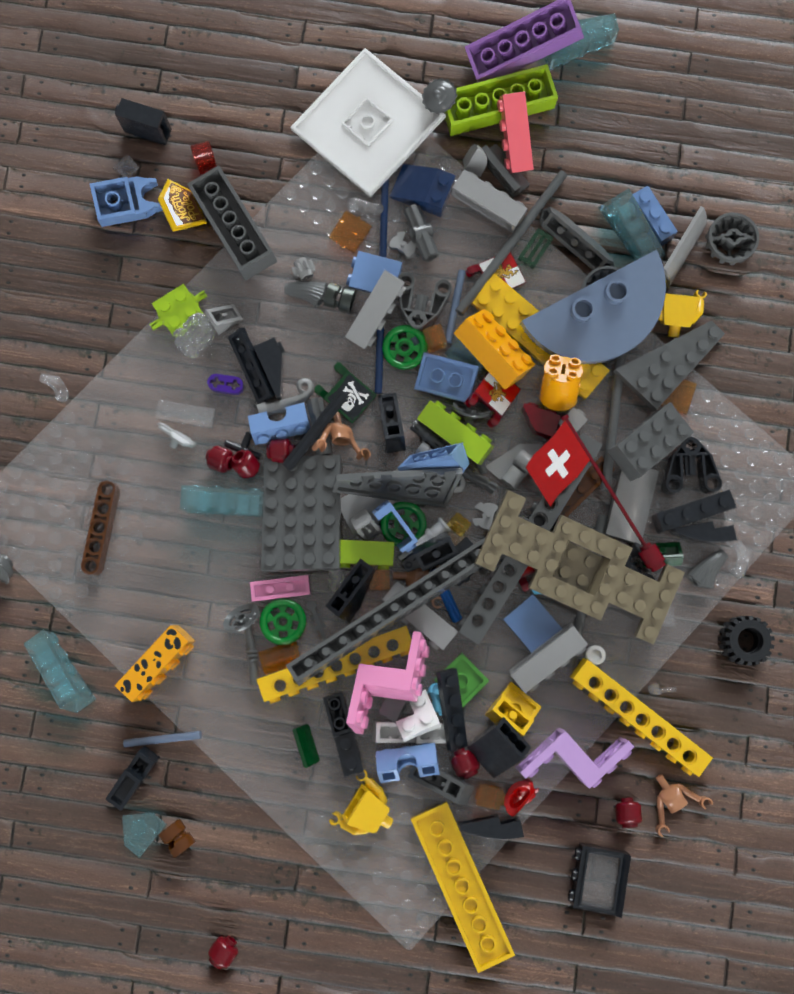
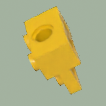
[485,682,542,737]

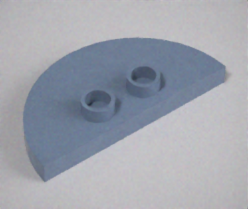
[520,250,666,364]

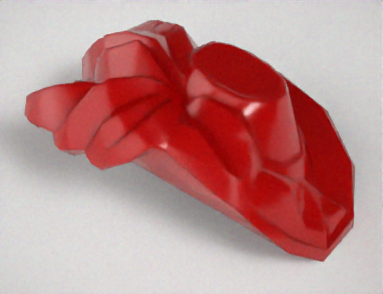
[504,779,539,817]

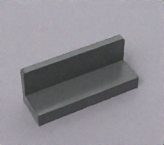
[482,144,530,198]

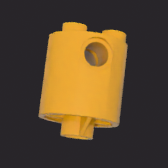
[539,354,583,411]

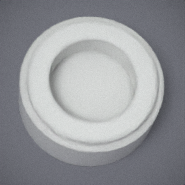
[585,645,606,665]

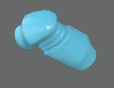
[427,683,442,716]

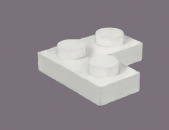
[396,690,441,742]

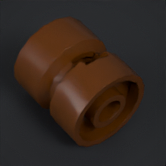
[158,818,196,858]

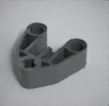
[398,272,452,332]

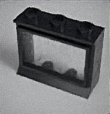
[568,842,631,918]

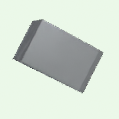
[204,304,243,335]
[350,508,382,541]

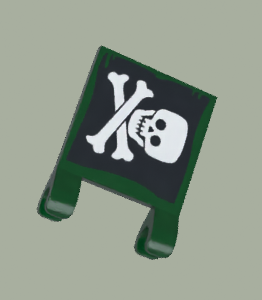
[314,362,377,424]

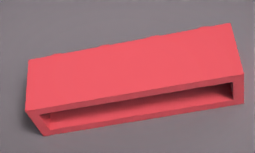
[497,91,534,174]

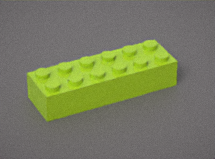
[444,64,558,136]

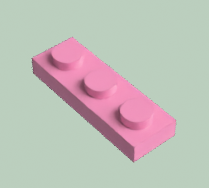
[250,575,311,602]

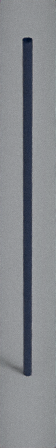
[375,179,389,394]

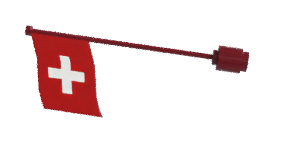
[525,414,666,572]

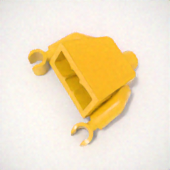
[658,290,707,337]
[329,770,393,835]

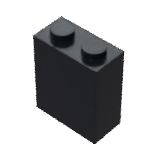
[115,98,172,145]
[467,717,531,778]

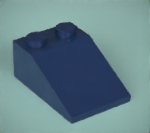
[390,164,456,217]

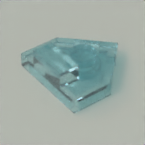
[122,812,167,858]

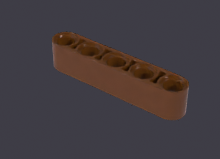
[81,480,120,576]

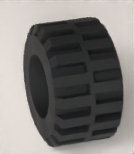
[718,616,775,666]

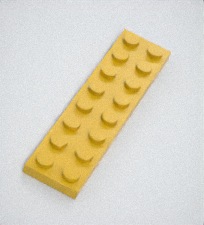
[471,273,610,400]
[410,801,515,973]

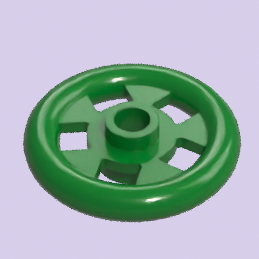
[382,325,427,370]
[381,502,427,546]
[259,598,306,645]

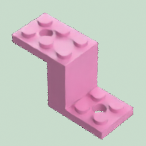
[346,631,430,734]

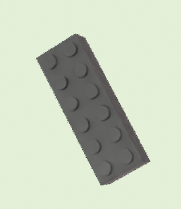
[187,165,277,281]

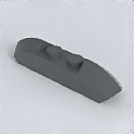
[539,207,614,270]

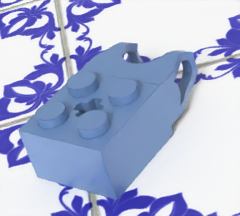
[90,176,162,227]

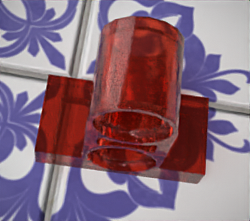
[190,141,217,175]

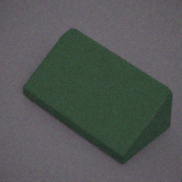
[641,542,684,567]
[292,724,320,768]

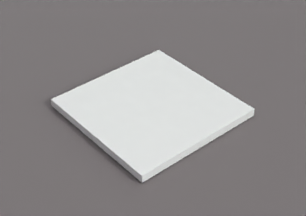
[290,48,446,198]

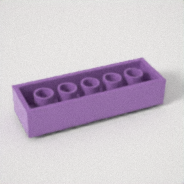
[465,0,584,82]

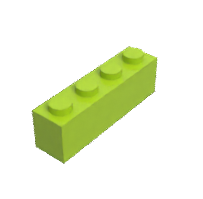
[417,400,494,465]
[340,540,394,570]

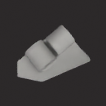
[486,444,541,490]

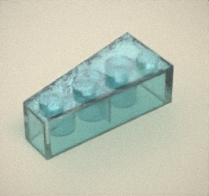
[545,13,619,71]
[598,188,665,261]
[180,485,264,517]
[24,630,96,713]

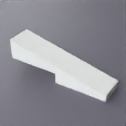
[373,721,446,744]

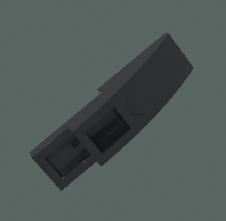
[323,692,364,777]

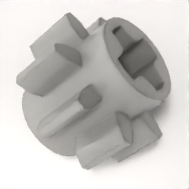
[291,257,316,281]

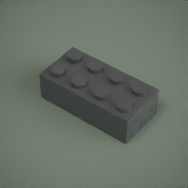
[607,402,694,482]

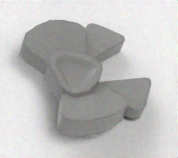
[389,232,417,259]
[472,502,498,530]

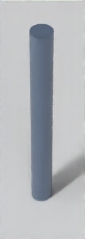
[444,270,466,343]
[123,731,202,747]

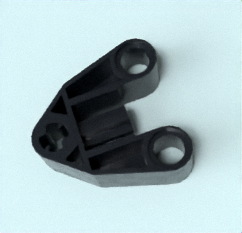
[661,437,722,495]

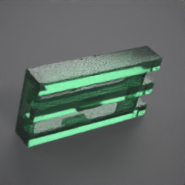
[518,228,554,269]

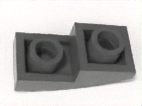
[379,698,408,723]

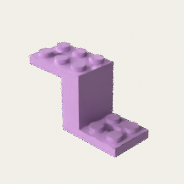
[516,728,634,789]

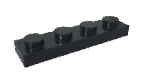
[228,328,275,404]
[436,668,468,752]

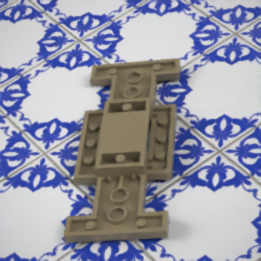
[474,490,685,645]

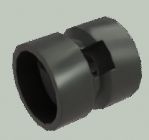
[324,282,356,313]

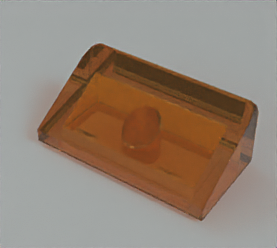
[258,641,301,675]

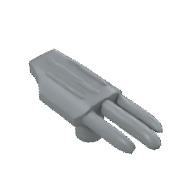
[157,422,197,449]

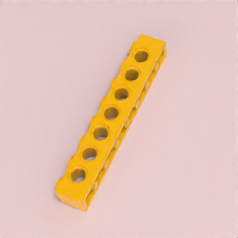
[256,625,412,704]
[569,658,713,777]

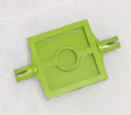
[149,283,208,336]

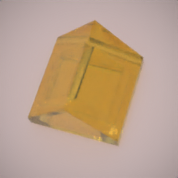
[447,512,472,537]

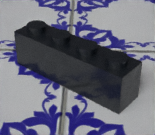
[651,489,737,534]

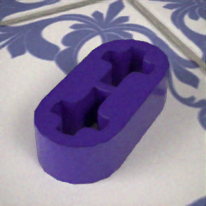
[207,374,244,395]

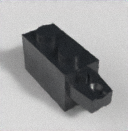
[401,531,458,572]

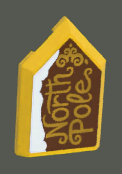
[158,179,207,232]

